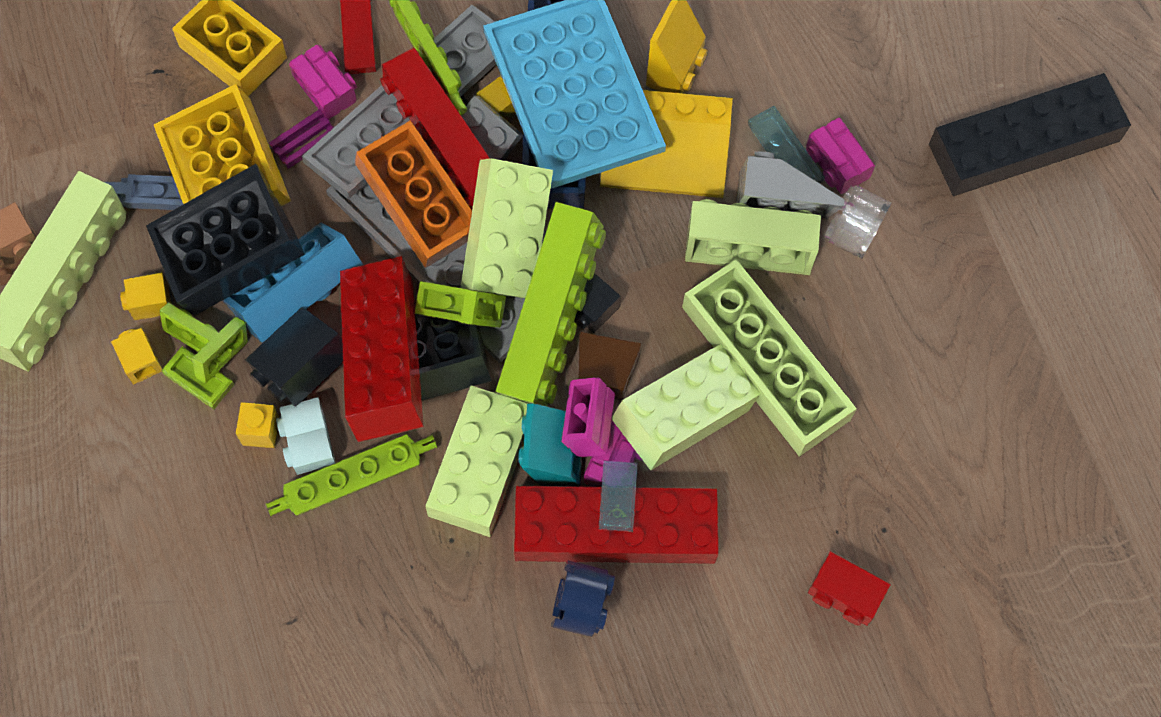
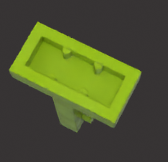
[415,281,506,328]
[159,302,248,384]

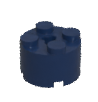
[551,560,615,637]

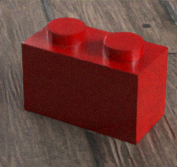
[807,551,891,626]

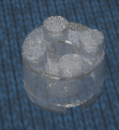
[824,186,892,259]

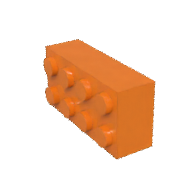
[355,120,472,268]

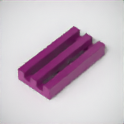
[269,109,334,169]

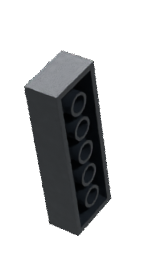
[929,73,1131,196]

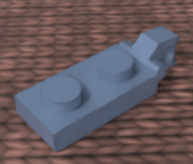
[105,174,183,210]

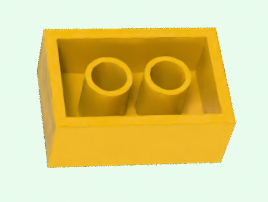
[172,0,287,96]

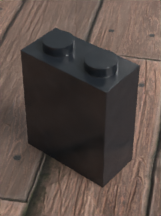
[245,307,343,407]

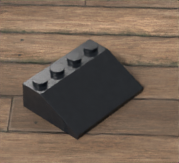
[146,164,305,316]
[414,301,492,401]

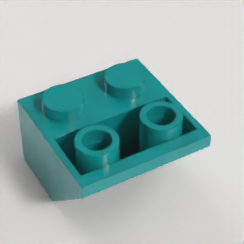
[519,404,582,487]

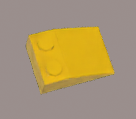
[646,0,708,93]

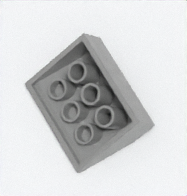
[736,151,844,219]

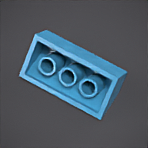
[223,222,363,342]

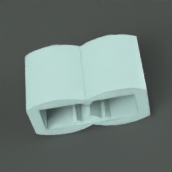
[276,397,336,475]

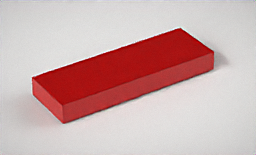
[340,0,376,74]

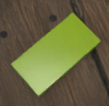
[161,346,234,410]

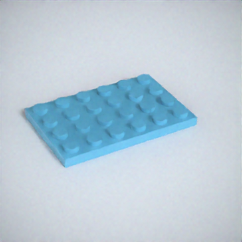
[483,0,666,189]

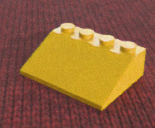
[154,84,291,206]
[600,90,733,198]

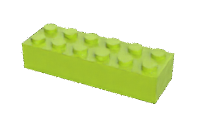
[496,202,606,407]

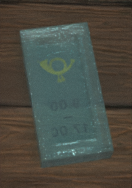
[599,461,638,532]

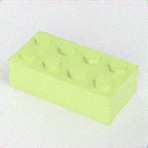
[460,158,553,298]
[685,199,821,275]
[612,344,760,470]
[425,385,528,537]

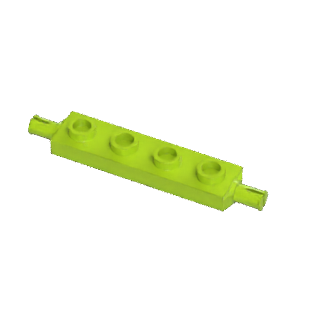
[389,0,467,115]
[266,434,437,516]

